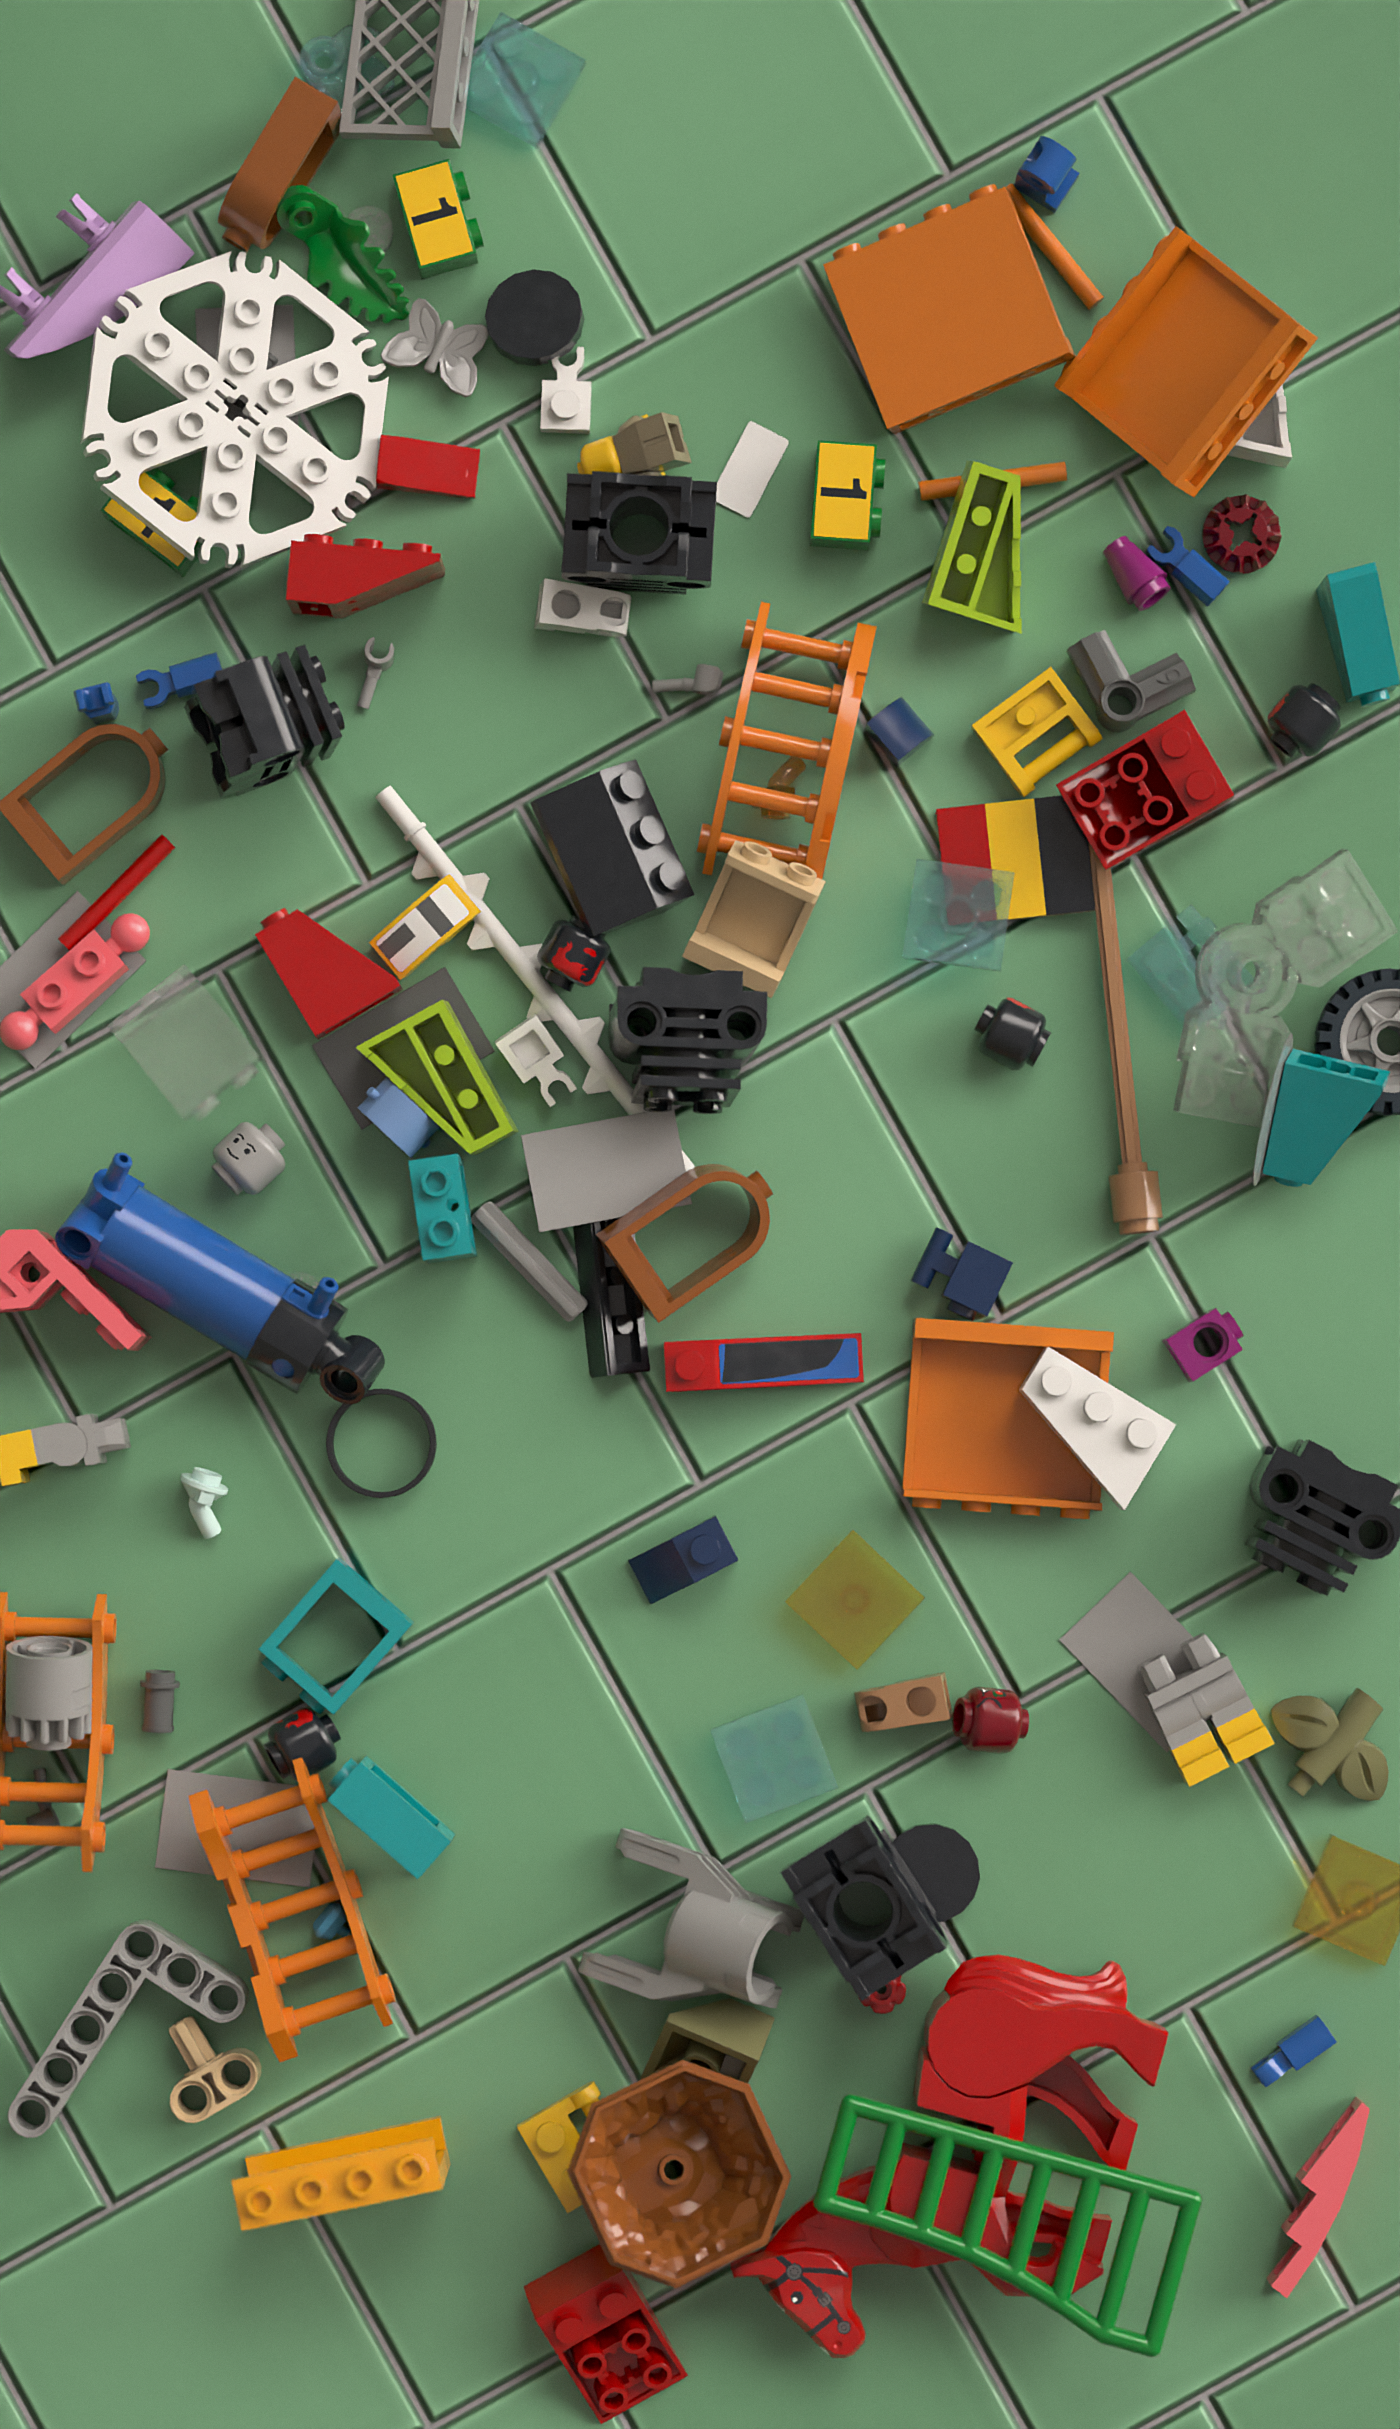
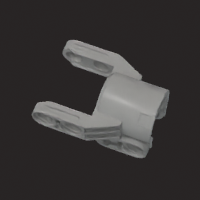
[578,1828,804,2008]

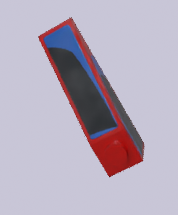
[664,1333,864,1392]

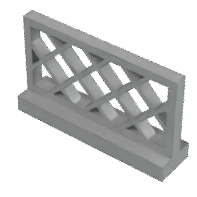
[339,0,479,149]

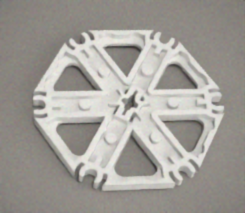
[80,251,389,569]

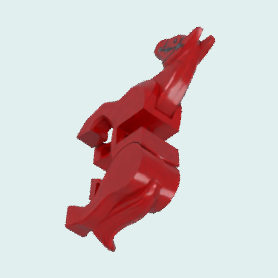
[730,1954,1169,2359]

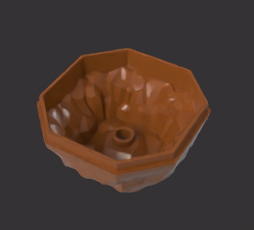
[567,2060,791,2288]

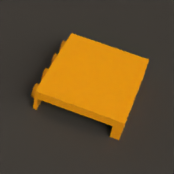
[231,2116,451,2231]

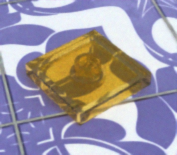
[785,1529,925,1670]
[1292,1834,1400,1966]

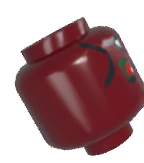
[952,1687,1029,1754]

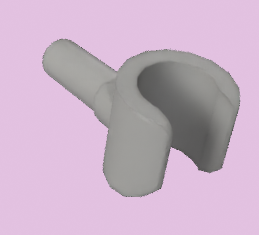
[357,637,394,709]
[652,664,723,696]

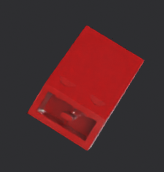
[286,534,445,619]
[1056,710,1235,871]
[523,2244,688,2424]

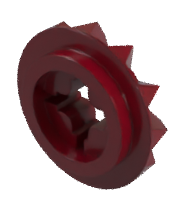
[1202,494,1282,574]

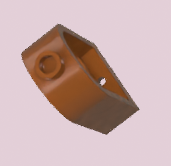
[218,77,342,252]
[0,724,168,885]
[596,1164,773,1323]

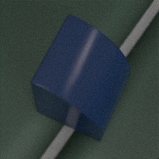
[865,697,934,768]

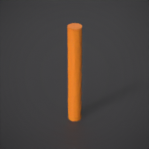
[1006,183,1104,310]
[918,461,1067,501]

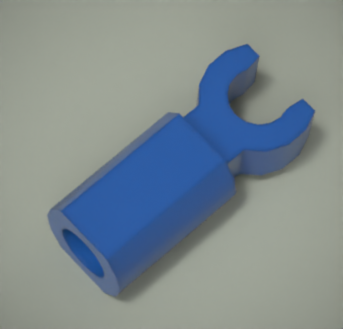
[1145,526,1230,607]
[136,652,222,709]
[73,683,119,724]
[1251,2015,1336,2087]

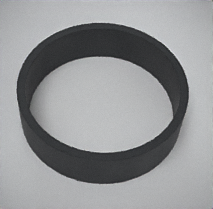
[326,1389,437,1498]

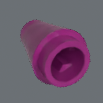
[1103,536,1171,611]

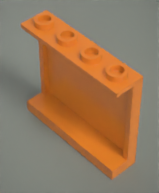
[823,184,1076,434]
[1053,226,1318,497]
[902,1318,1114,1519]

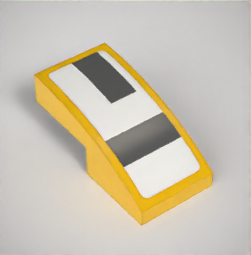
[369,874,481,980]

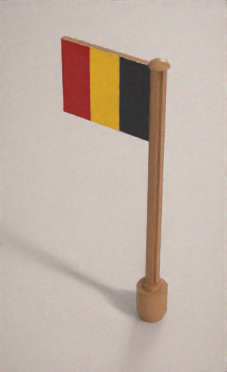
[936,795,1163,1235]

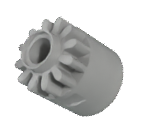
[6,1636,93,1751]

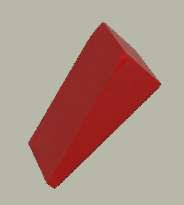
[376,435,480,499]

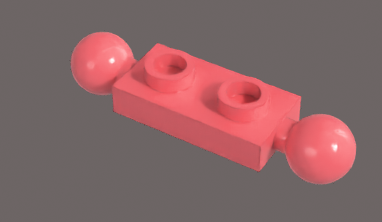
[0,913,150,1051]

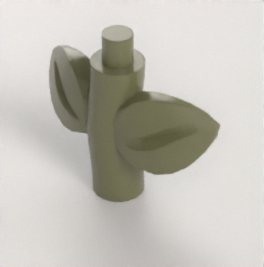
[1271,1688,1389,1801]

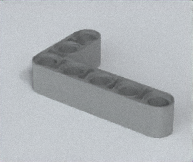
[8,1920,249,2138]

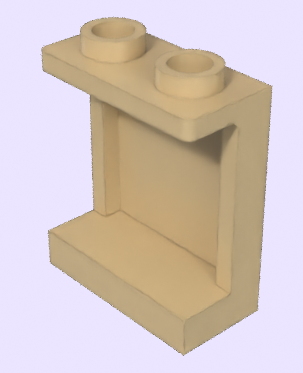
[682,840,826,998]

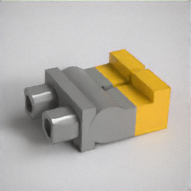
[0,1414,131,1486]
[1139,1633,1275,1787]

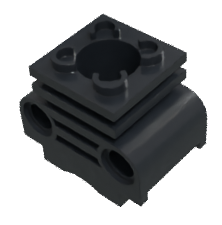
[561,471,717,595]
[184,644,345,798]
[608,967,767,1114]
[1245,1439,1400,1596]
[780,1815,948,2001]

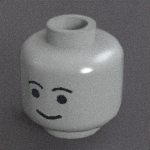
[211,1122,285,1195]

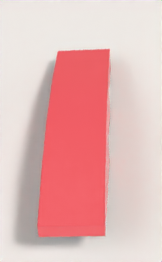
[1266,2097,1370,2298]

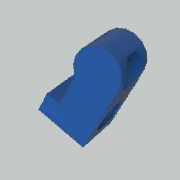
[1014,136,1079,213]

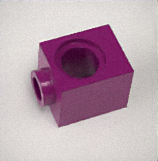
[1162,1308,1244,1382]

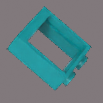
[408,1154,477,1264]
[258,1558,414,1715]
[327,1756,455,1879]

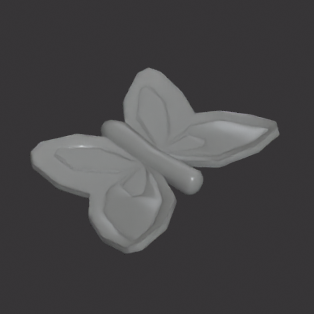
[381,298,489,397]

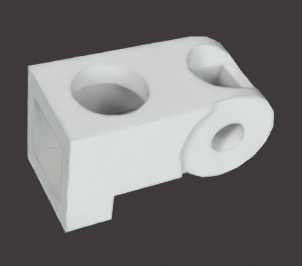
[534,578,631,637]

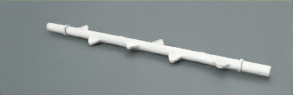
[375,786,695,1172]

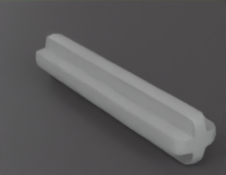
[471,1201,588,1322]

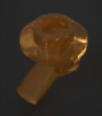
[752,756,806,820]

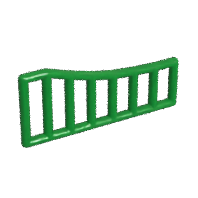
[813,2094,1202,2357]

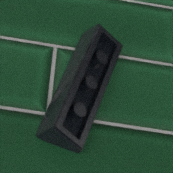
[573,1218,650,1378]

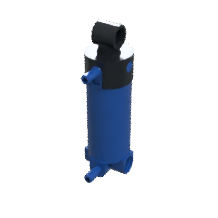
[55,1153,385,1404]

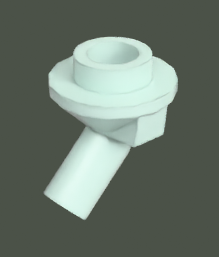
[180,1467,228,1539]

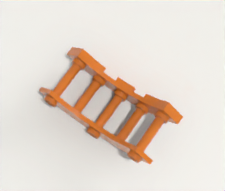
[697,602,877,879]
[0,1592,117,1872]
[188,1757,396,2063]

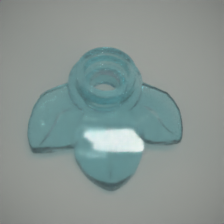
[300,24,395,118]

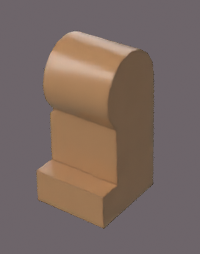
[854,1672,953,1732]

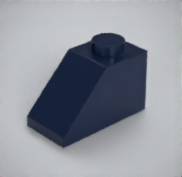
[628,1515,738,1605]

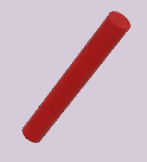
[58,834,175,951]

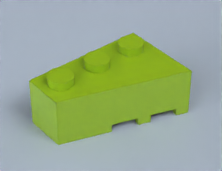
[922,461,1022,634]
[356,999,519,1155]

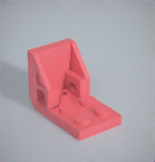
[0,1229,152,1351]

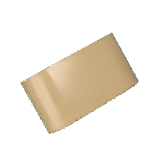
[169,2016,262,2123]

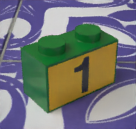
[392,159,484,279]
[810,440,885,550]
[100,468,202,577]

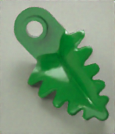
[275,185,409,324]

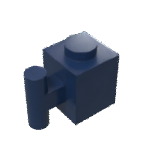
[910,1227,1013,1321]

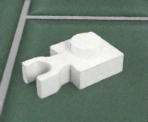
[540,347,592,434]
[495,1013,577,1107]

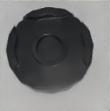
[485,269,584,366]
[887,1823,980,1922]

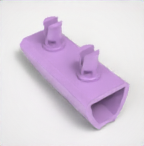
[0,193,195,359]

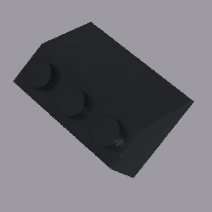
[530,759,695,939]

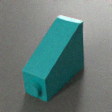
[1316,562,1400,707]
[1262,1049,1390,1187]

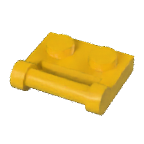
[971,667,1103,798]
[517,2081,601,2213]

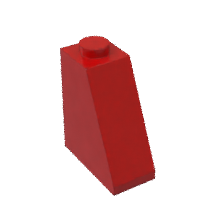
[255,908,403,1040]

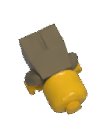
[577,412,692,476]

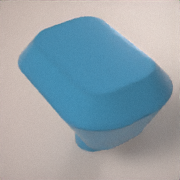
[313,1903,350,1940]

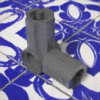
[1066,630,1196,732]

